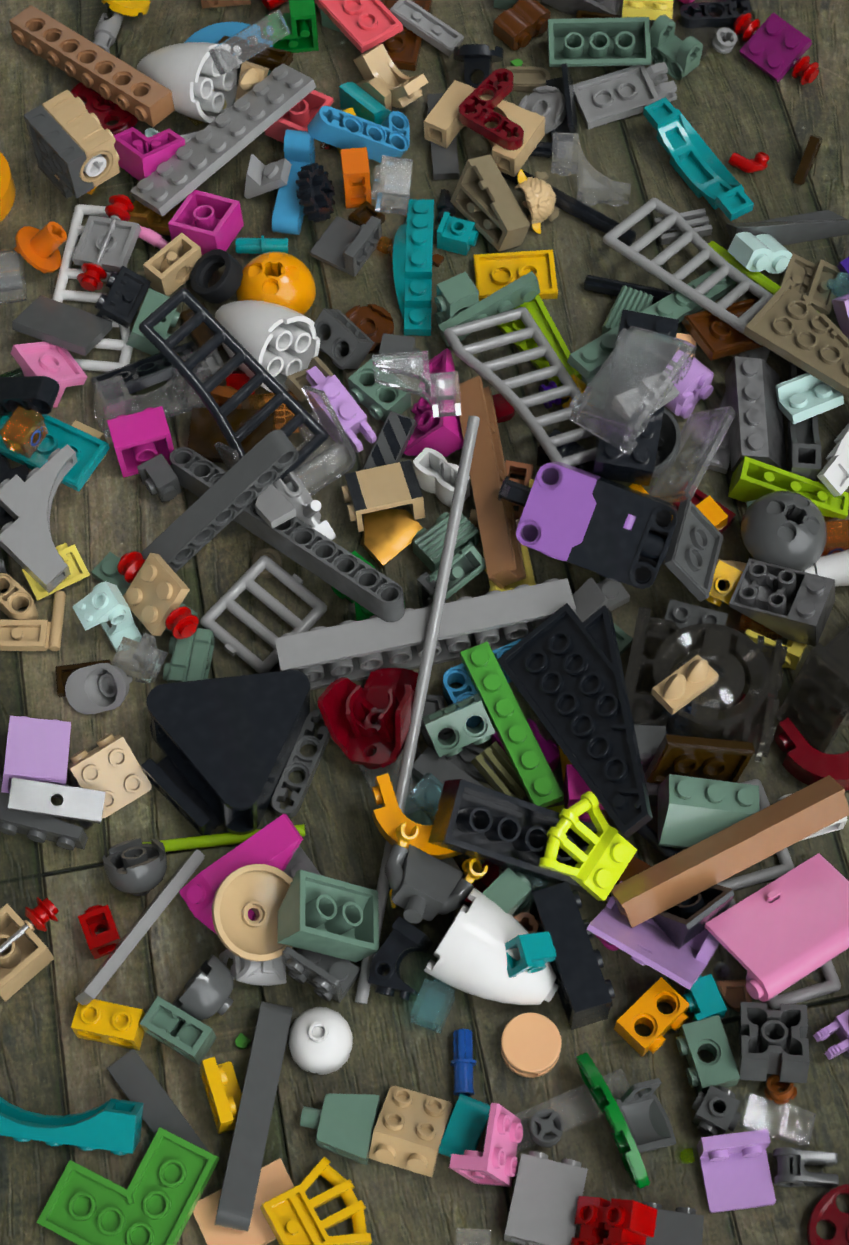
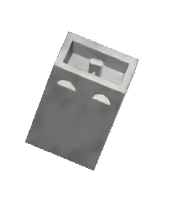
[729,558,835,647]

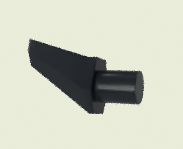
[437,189,456,223]

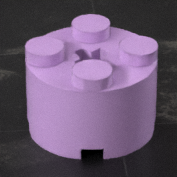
[665,351,714,419]

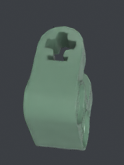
[650,14,703,80]

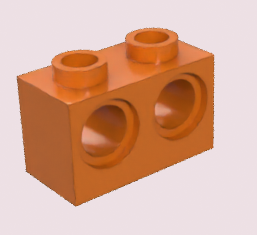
[340,147,372,208]

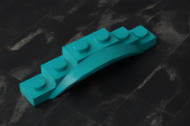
[643,97,754,221]
[393,199,434,336]

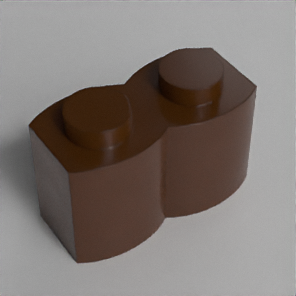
[493,0,550,51]

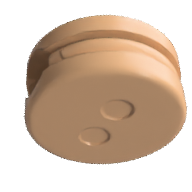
[501,1012,562,1078]

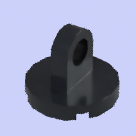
[453,44,503,88]

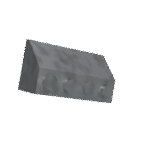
[725,356,787,471]

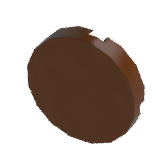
[345,304,394,354]

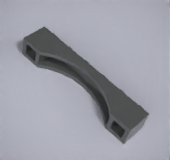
[787,362,821,481]

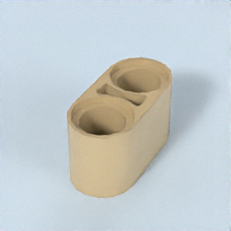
[0,573,39,620]

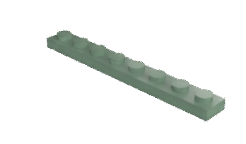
[567,266,736,379]

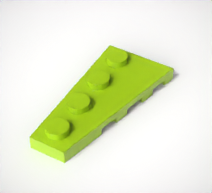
[497,294,582,387]

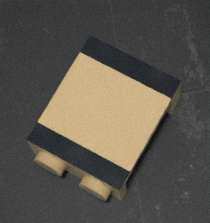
[341,460,426,532]

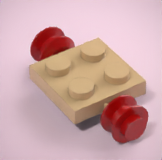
[117,551,199,639]

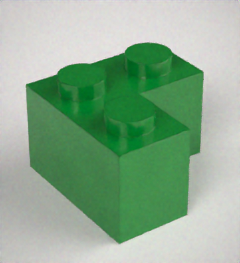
[265,0,319,53]

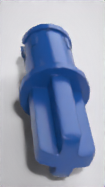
[450,1029,476,1096]

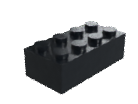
[529,881,615,1030]

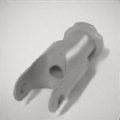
[93,12,123,53]

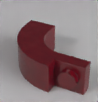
[774,717,849,791]

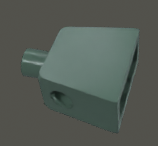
[300,1093,380,1165]

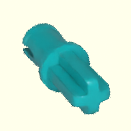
[235,235,288,254]

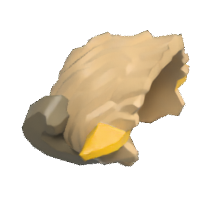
[515,169,559,234]

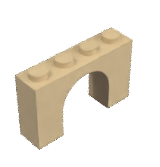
[424,80,545,177]

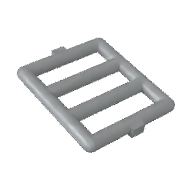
[200,555,327,674]

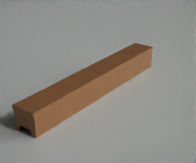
[454,376,526,589]
[610,775,849,928]

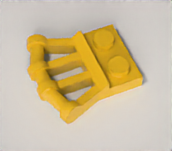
[260,1156,372,1245]

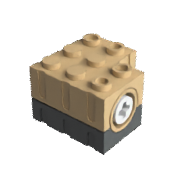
[23,89,120,199]

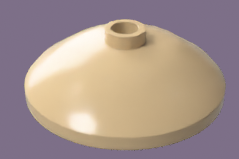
[212,864,292,962]

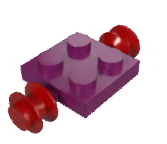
[734,12,819,85]

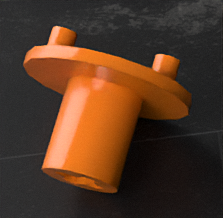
[14,222,67,274]

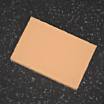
[193,1158,294,1245]

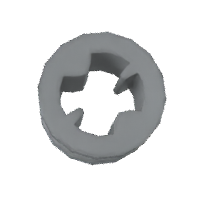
[712,27,737,54]

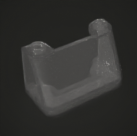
[569,326,697,456]

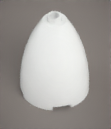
[137,42,240,123]
[215,300,320,393]
[424,888,559,1005]

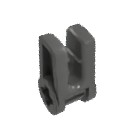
[773,1147,839,1188]

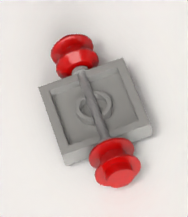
[72,194,141,291]

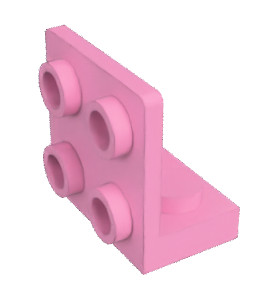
[449,1103,523,1187]

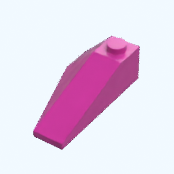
[404,348,464,457]
[179,814,303,934]

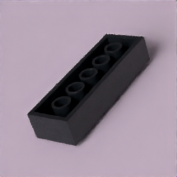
[592,309,679,487]
[428,779,626,897]

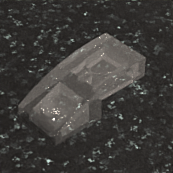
[738,1093,816,1147]

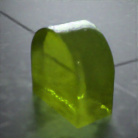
[680,1148,695,1164]

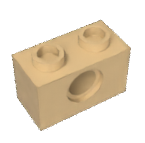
[143,233,202,296]

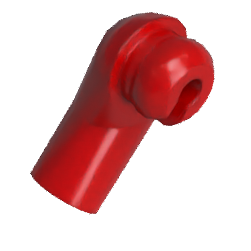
[728,152,769,173]

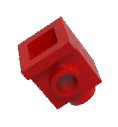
[78,904,122,959]

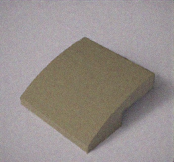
[779,253,843,315]

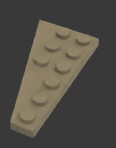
[743,278,849,397]

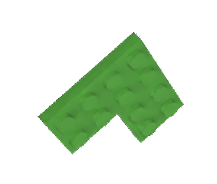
[36,1127,220,1245]

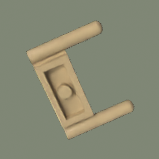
[0,590,66,651]

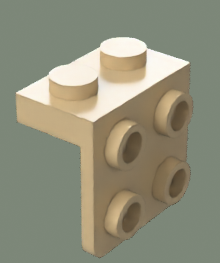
[67,733,152,818]
[368,1086,452,1177]

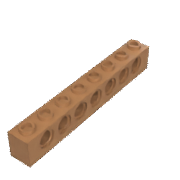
[9,5,175,127]

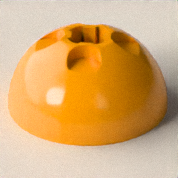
[237,252,316,315]

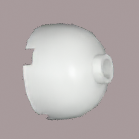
[288,1007,353,1075]

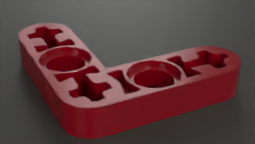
[459,68,524,150]

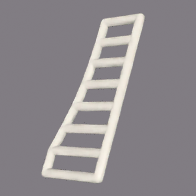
[52,204,133,372]

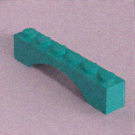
[0,1097,144,1155]

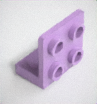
[697,1129,776,1213]

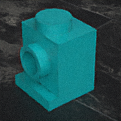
[437,212,478,256]
[505,932,557,978]
[682,974,727,1022]

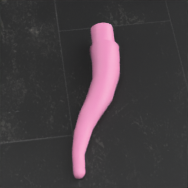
[104,217,169,250]

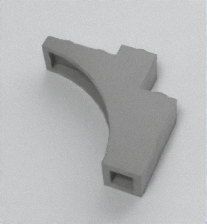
[0,444,78,593]

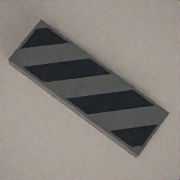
[363,411,417,470]

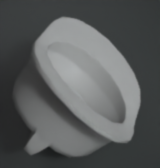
[65,663,133,715]

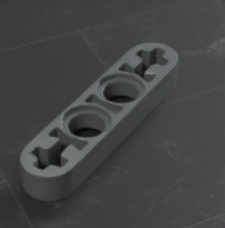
[272,709,331,819]

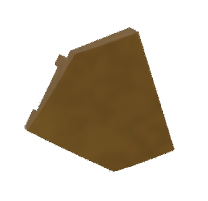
[360,509,423,568]

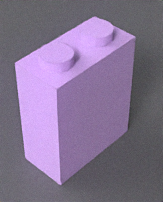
[1,716,71,798]

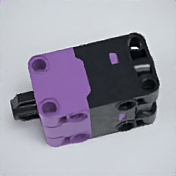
[498,461,678,589]

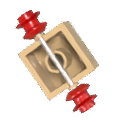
[0,897,59,1002]

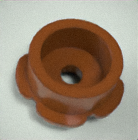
[764,1074,797,1105]

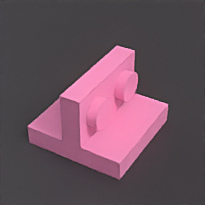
[11,341,88,408]

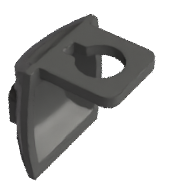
[615,1078,676,1153]

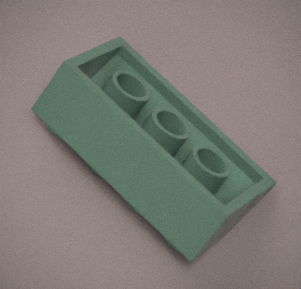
[547,17,652,67]

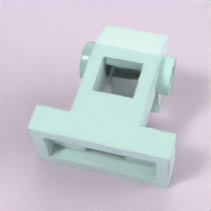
[72,581,143,653]

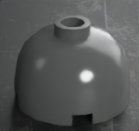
[102,838,167,896]
[172,954,234,1020]

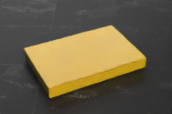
[473,249,558,301]

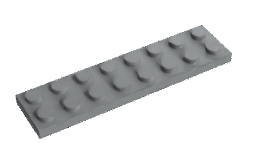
[130,63,316,217]

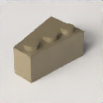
[450,154,530,252]

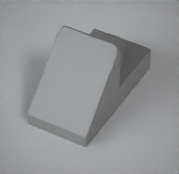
[244,154,292,199]
[572,577,630,622]

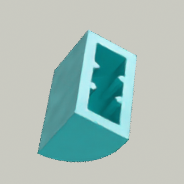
[339,82,391,125]

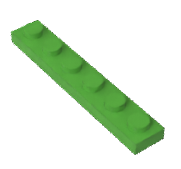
[460,641,564,808]

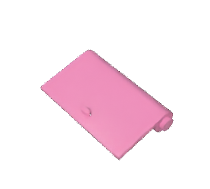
[704,853,849,1002]

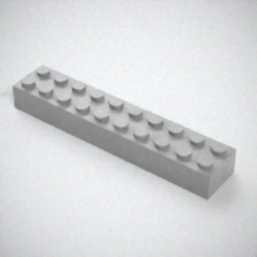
[274,578,576,690]

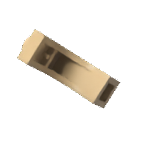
[353,44,428,108]

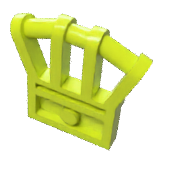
[538,791,637,901]

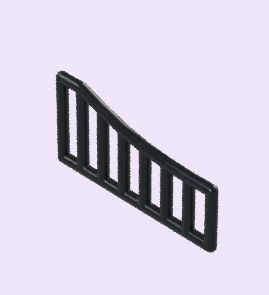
[139,288,328,484]

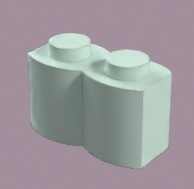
[728,232,792,274]

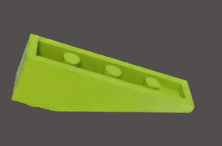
[728,456,849,519]

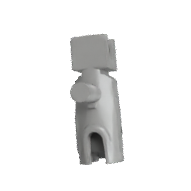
[273,471,336,540]

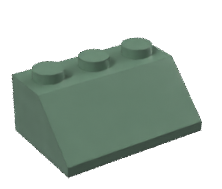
[658,774,760,849]
[277,870,379,962]

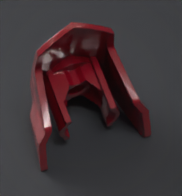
[317,668,418,770]

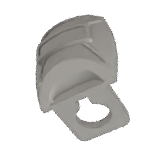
[219,949,286,986]

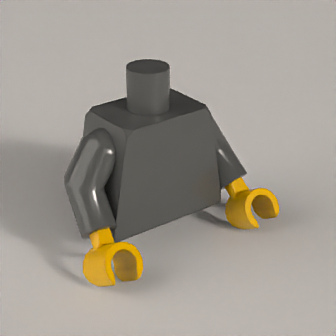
[385,822,488,924]

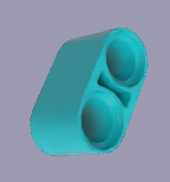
[439,1094,490,1158]

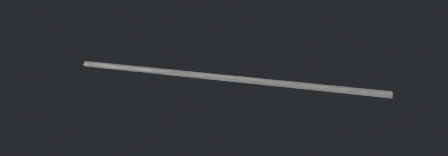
[355,416,480,1005]

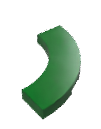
[576,1052,650,1189]

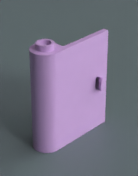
[587,881,720,990]

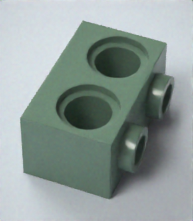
[348,358,411,423]
[422,693,495,757]
[140,996,217,1065]

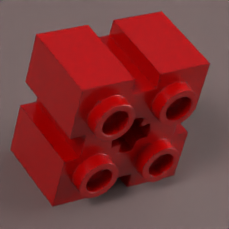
[571,1196,658,1245]

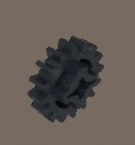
[296,163,335,222]

